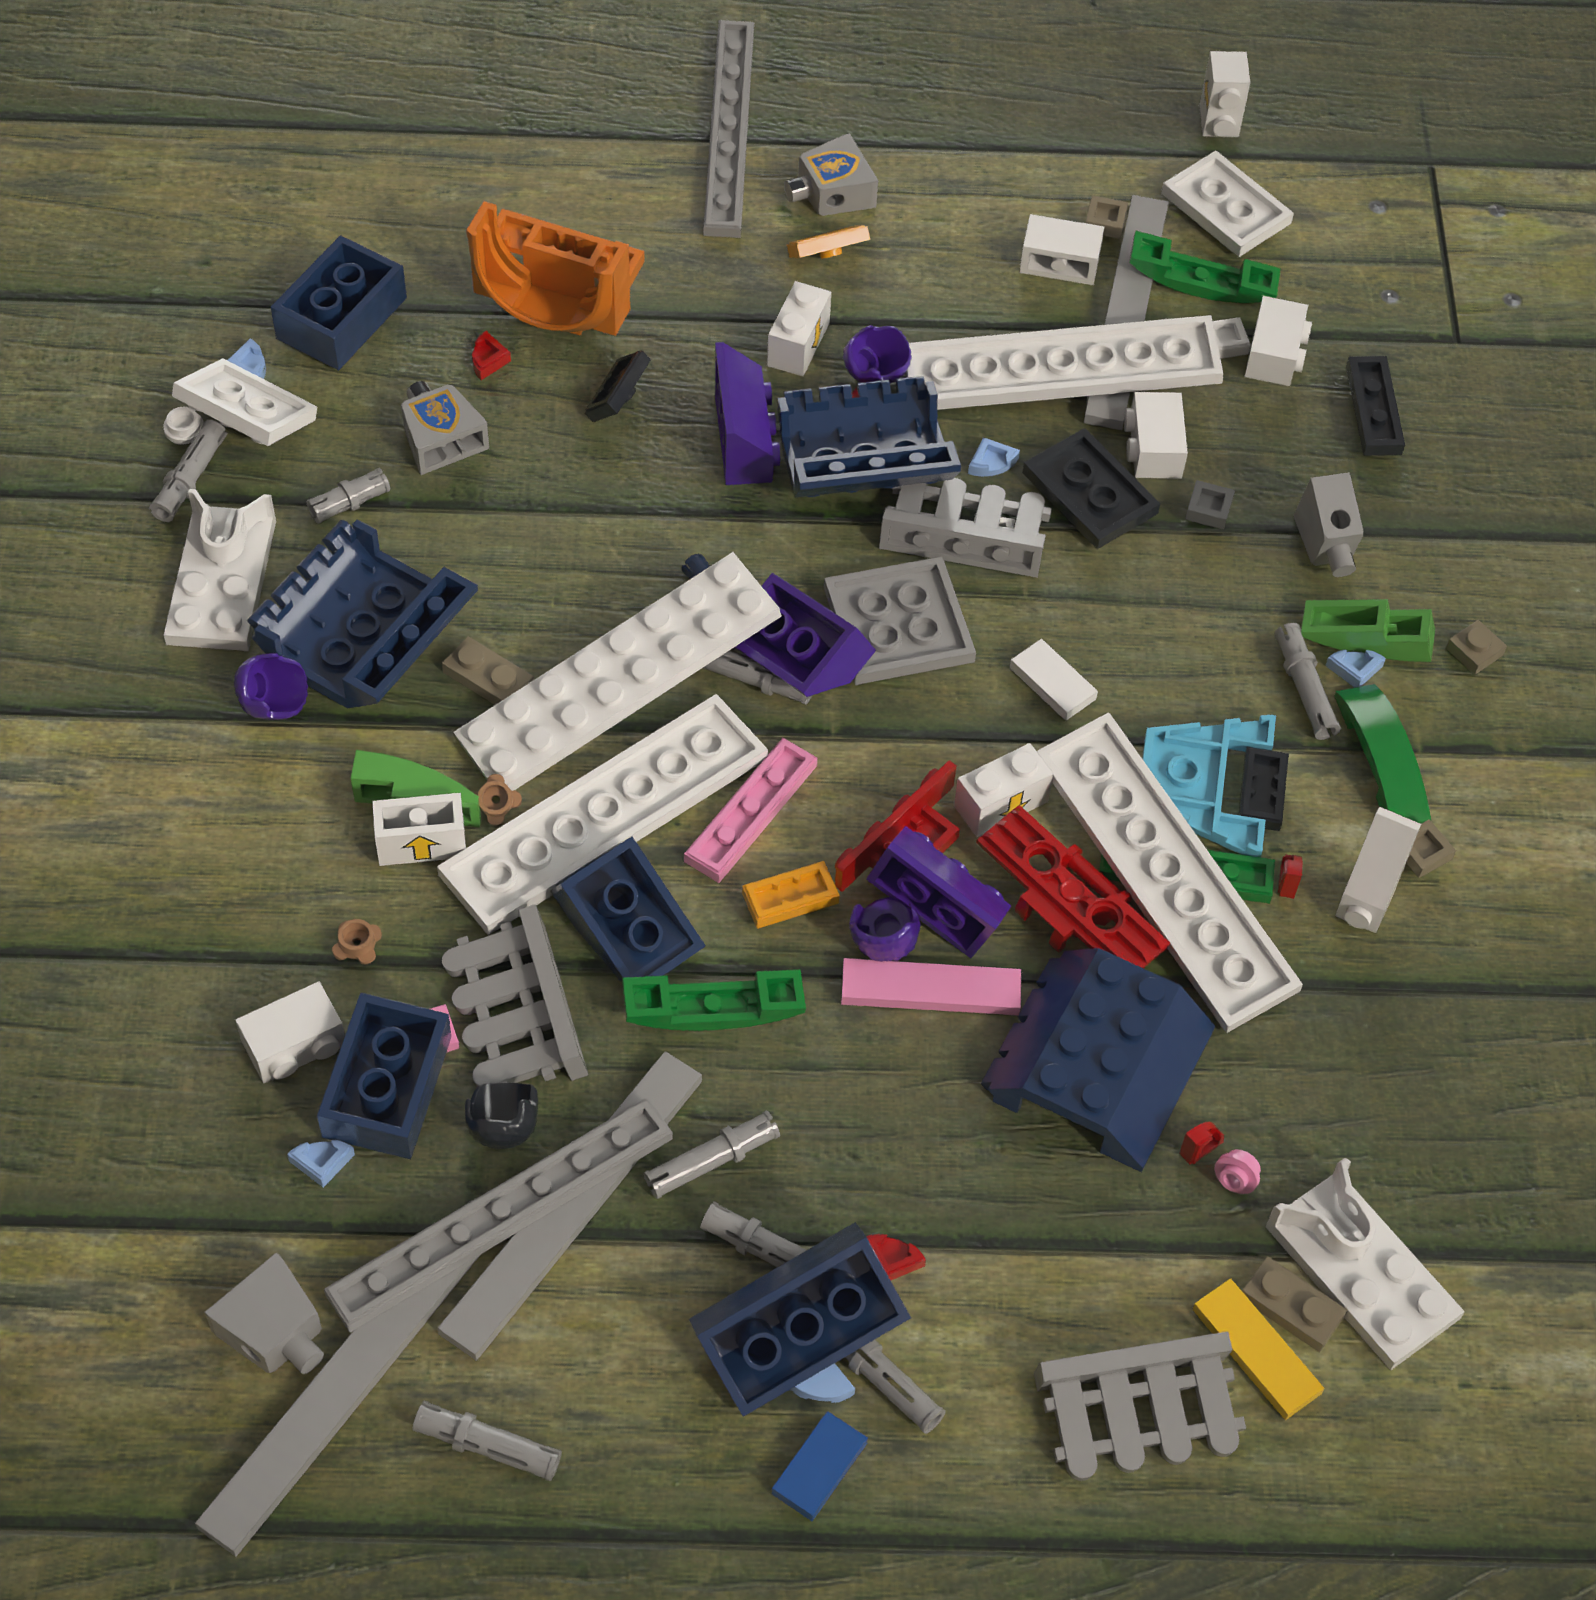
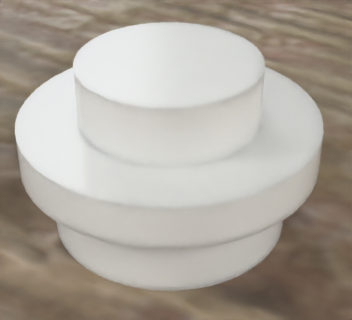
[164,407,203,444]

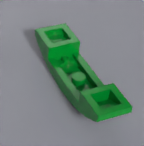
[1129,231,1281,303]
[1334,684,1431,824]
[622,969,806,1031]

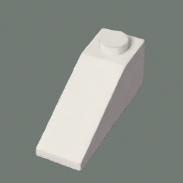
[1335,807,1421,933]

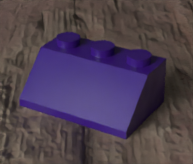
[714,342,780,485]
[734,573,876,697]
[866,826,1011,958]

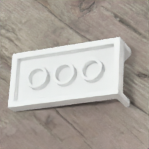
[164,489,276,651]
[1266,1158,1465,1370]

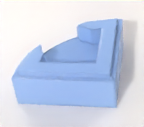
[227,339,266,379]
[968,437,1020,477]
[1326,650,1386,688]
[287,1140,355,1187]
[790,1363,855,1403]

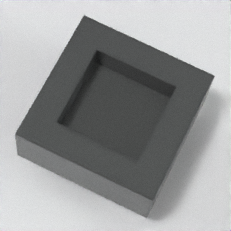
[1185,480,1235,530]

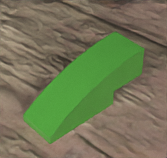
[1301,599,1435,662]
[351,750,481,827]

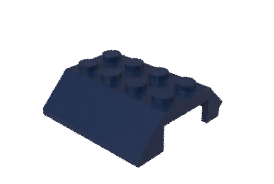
[777,376,961,498]
[247,519,478,709]
[981,948,1215,1173]

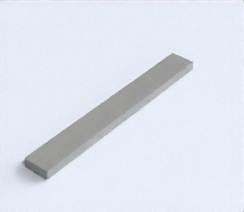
[704,20,754,238]
[1084,195,1169,430]
[438,1051,702,1361]
[324,1098,673,1333]
[195,1254,481,1557]

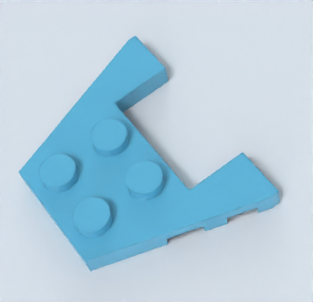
[1142,715,1276,857]

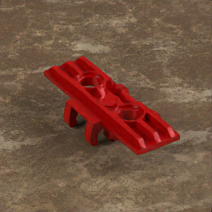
[976,805,1170,968]

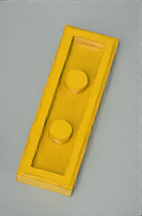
[1192,1278,1324,1421]

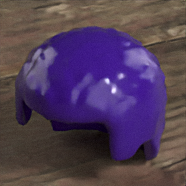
[843,325,912,384]
[234,653,308,720]
[849,897,920,962]

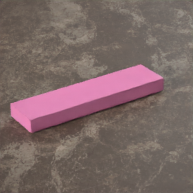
[684,738,818,883]
[841,958,1021,1015]

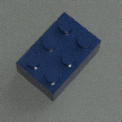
[271,235,407,371]
[317,992,451,1160]

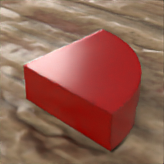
[472,331,511,380]
[1277,854,1303,899]
[1179,1121,1224,1165]
[866,1234,926,1280]

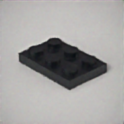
[1022,428,1161,549]

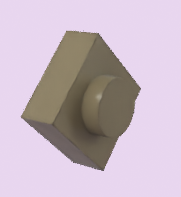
[1085,195,1128,239]
[1446,620,1507,675]
[1406,819,1456,878]

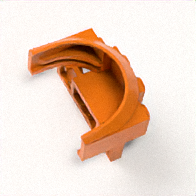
[466,201,644,336]

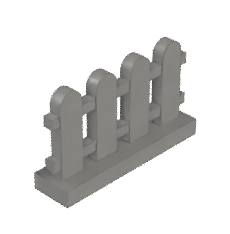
[879,478,1052,578]
[442,904,589,1087]
[1034,1332,1246,1481]

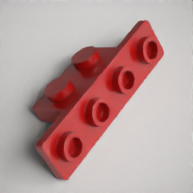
[835,760,960,892]

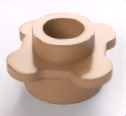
[473,774,522,826]
[332,919,382,964]

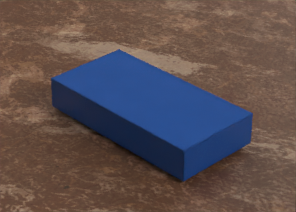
[772,1411,868,1521]

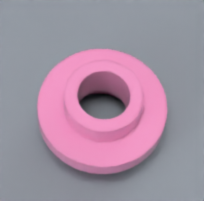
[1214,1149,1260,1194]

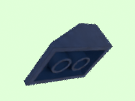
[550,836,706,983]

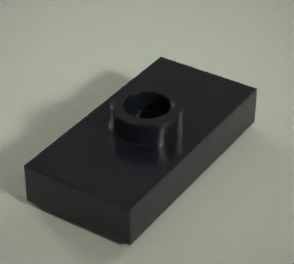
[584,350,651,423]
[1238,747,1289,831]

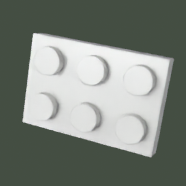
[1161,151,1294,257]
[172,358,317,446]

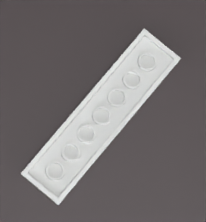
[907,315,1223,410]
[454,552,781,791]
[437,694,768,936]
[1037,712,1303,1033]

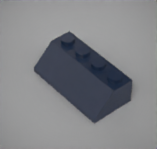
[689,1222,911,1417]

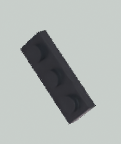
[1346,356,1405,456]

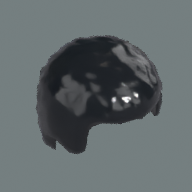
[465,1083,538,1149]

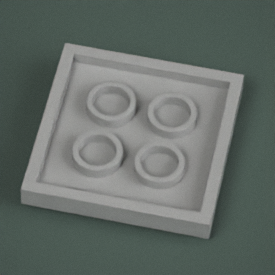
[824,556,976,685]

